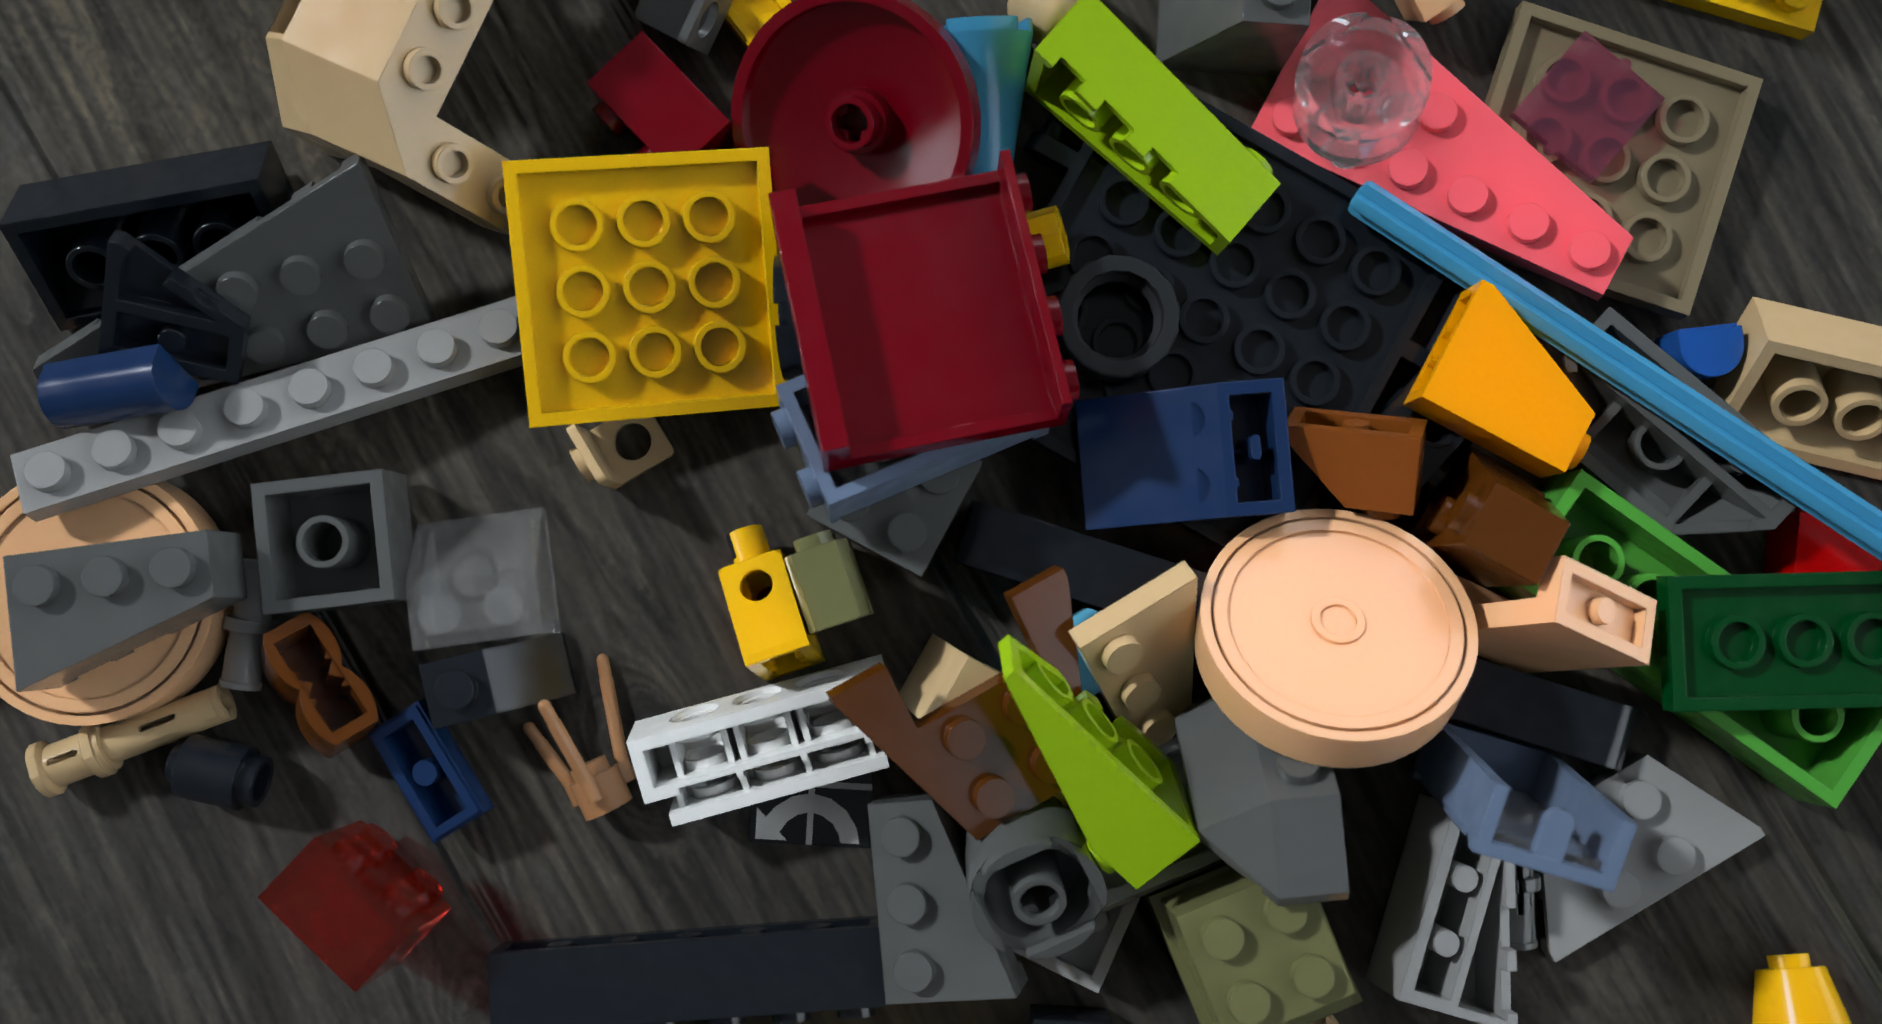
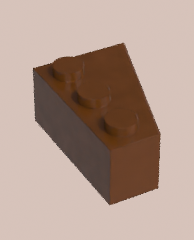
[1407,443,1571,587]

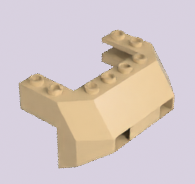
[266,0,510,235]

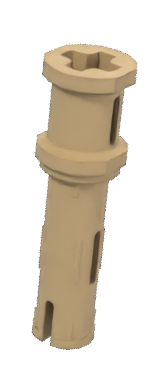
[25,684,237,798]

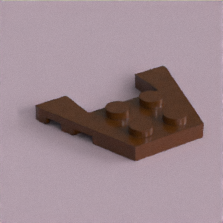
[826,565,1082,840]

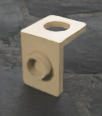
[566,417,675,490]

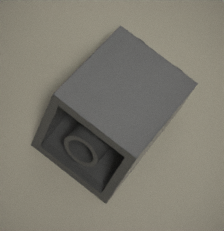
[1155,0,1311,77]

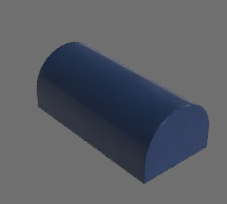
[37,344,199,429]
[368,698,495,844]

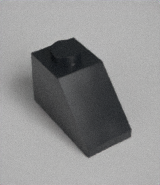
[418,632,578,730]

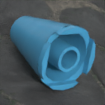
[943,15,1033,175]

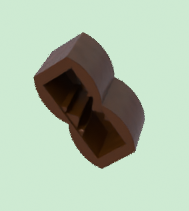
[260,611,378,759]

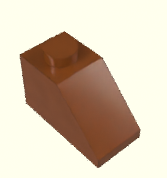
[1287,406,1428,520]

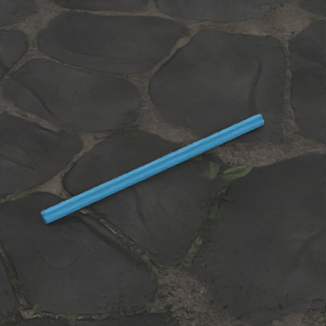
[1348,181,1882,561]

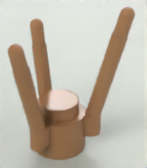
[523,653,637,821]

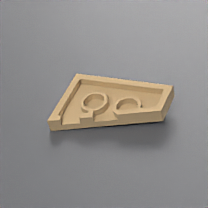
[1068,560,1198,746]

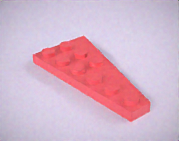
[1251,0,1634,301]

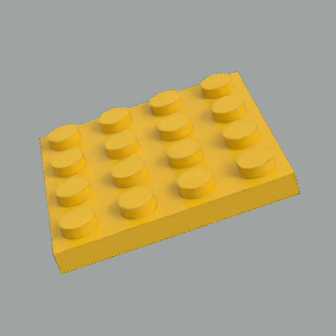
[502,147,787,428]

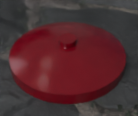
[731,0,981,206]

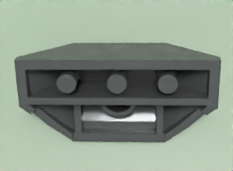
[1562,307,1797,536]
[1174,691,1349,906]

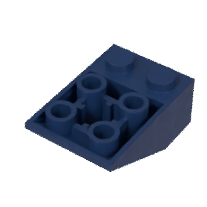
[1074,377,1296,530]

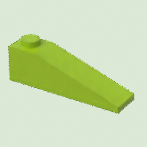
[998,634,1200,889]

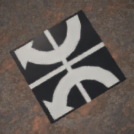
[749,742,873,848]

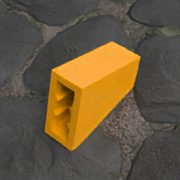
[1403,279,1596,478]

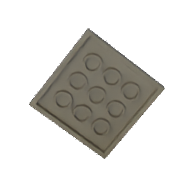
[1462,1,1763,320]

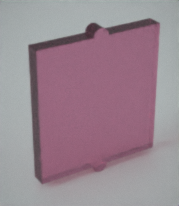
[1510,31,1665,184]

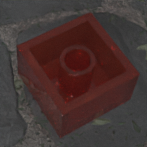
[257,820,452,992]

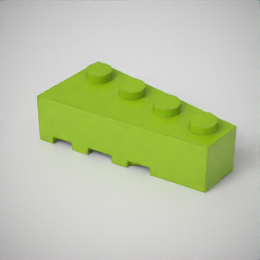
[1024,0,1281,256]

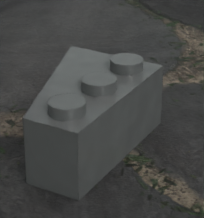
[3,530,247,692]
[868,792,1028,1005]

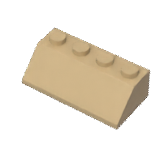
[1713,297,1882,480]

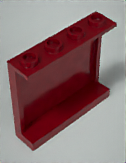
[768,149,1080,472]

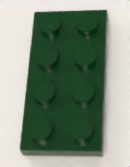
[1656,571,1882,712]

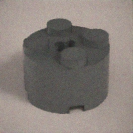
[964,796,1108,959]

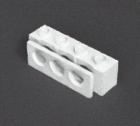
[626,654,890,827]

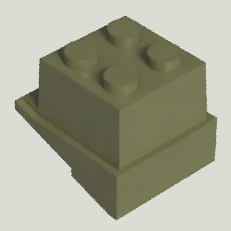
[1145,862,1363,1024]

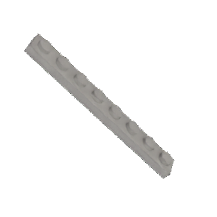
[10,296,523,522]

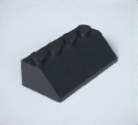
[0,140,294,331]

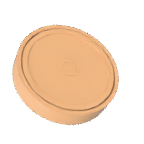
[0,481,233,726]
[1194,509,1479,768]

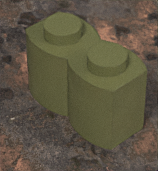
[784,530,874,635]

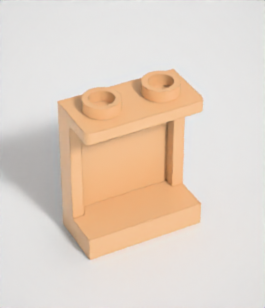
[1455,555,1657,673]

